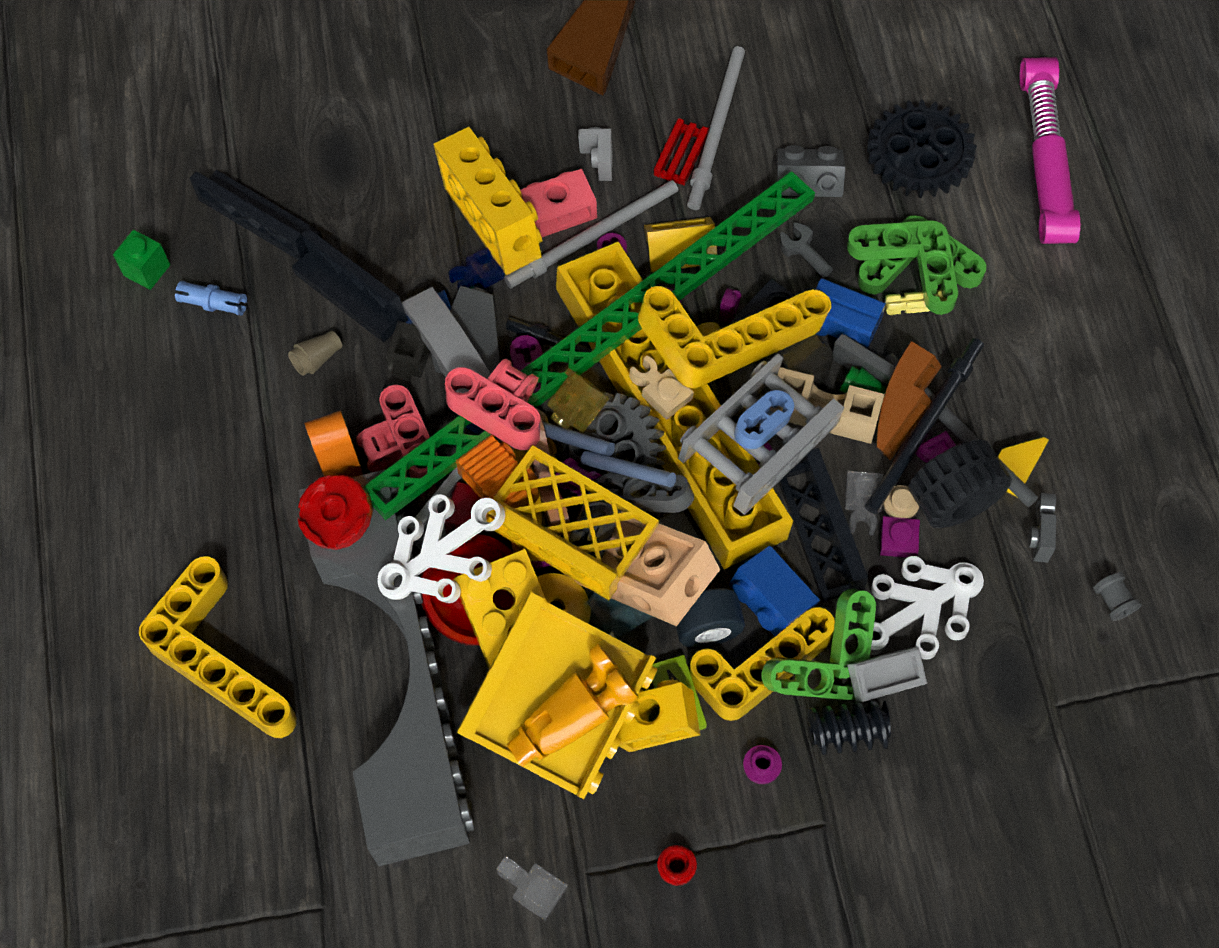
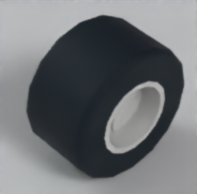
[676,588,745,648]

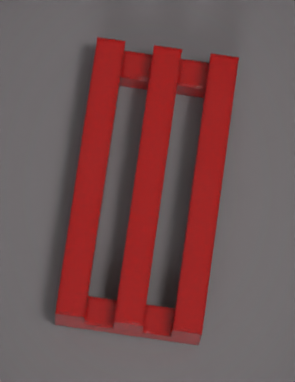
[654,118,709,186]

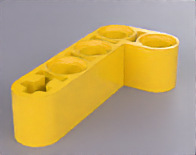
[690,607,835,721]

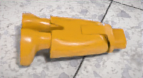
[507,643,639,767]

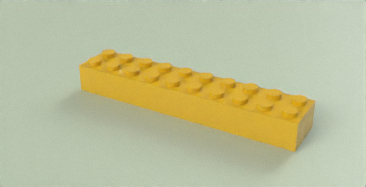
[556,241,793,569]

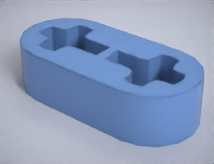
[734,390,794,449]

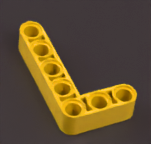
[638,286,831,388]
[139,556,297,738]

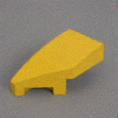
[998,437,1049,498]

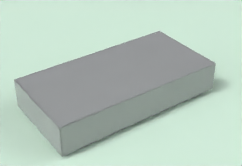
[847,647,927,702]

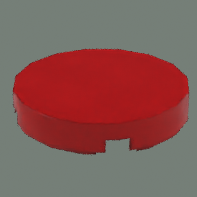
[298,475,373,550]

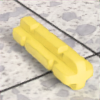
[884,290,947,315]

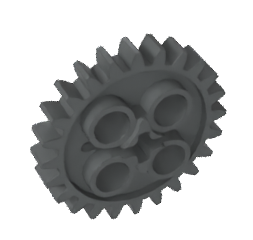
[555,393,666,498]

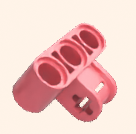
[445,359,540,450]
[356,384,438,478]

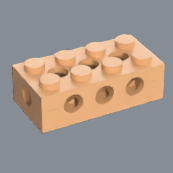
[563,511,720,626]

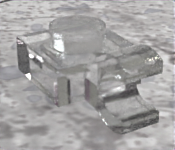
[496,856,568,921]

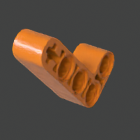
[304,410,363,478]

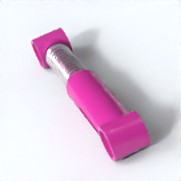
[1019,57,1080,244]

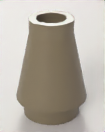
[288,331,342,376]

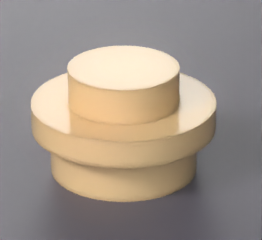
[883,485,919,519]

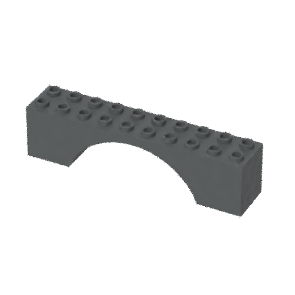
[298,470,474,866]

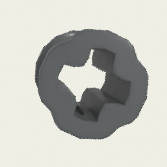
[1093,572,1142,621]

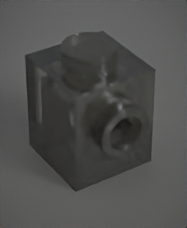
[778,334,834,386]

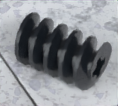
[808,700,891,755]

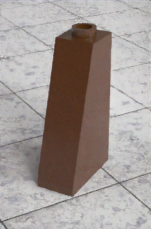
[547,0,635,96]

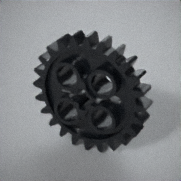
[867,100,977,198]

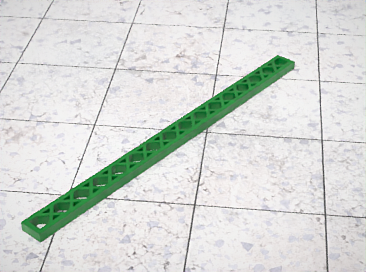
[364,171,815,521]

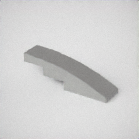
[401,287,491,393]

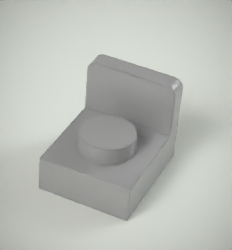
[578,127,613,181]

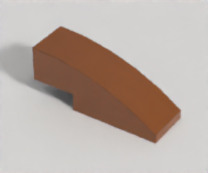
[877,341,942,460]

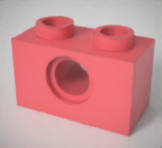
[520,168,597,237]

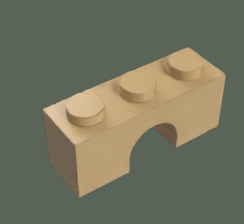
[770,367,884,444]

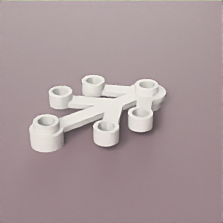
[378,494,505,603]
[857,556,984,659]

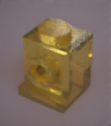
[547,368,610,433]

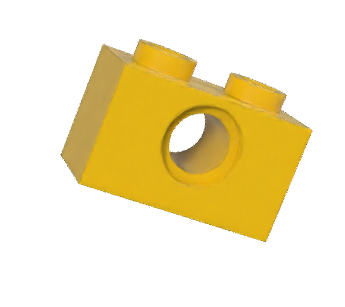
[617,680,700,752]

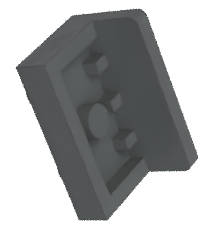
[776,145,846,197]

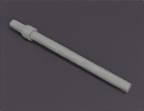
[687,46,745,210]
[504,180,678,289]

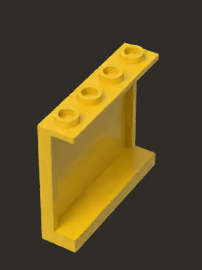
[457,592,657,799]

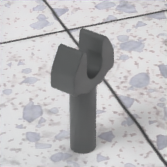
[779,223,833,278]

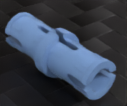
[175,281,247,316]

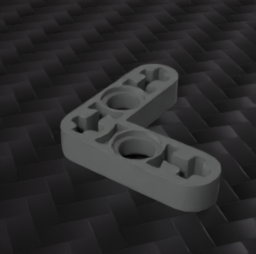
[569,473,694,559]

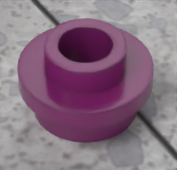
[743,745,782,784]

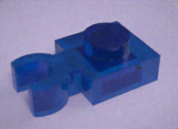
[448,248,507,290]

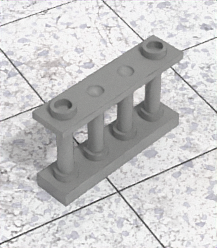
[678,354,845,515]

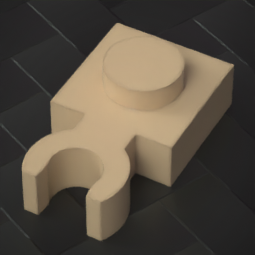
[629,356,694,420]

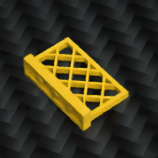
[486,445,659,601]

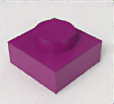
[880,516,920,558]

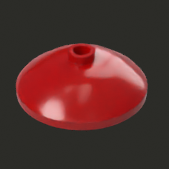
[421,534,514,646]

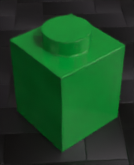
[113,229,170,290]

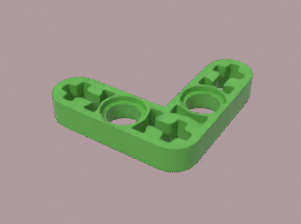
[857,215,986,295]
[847,221,958,315]
[761,589,876,700]

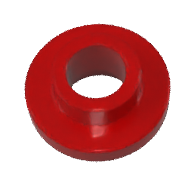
[657,845,697,886]

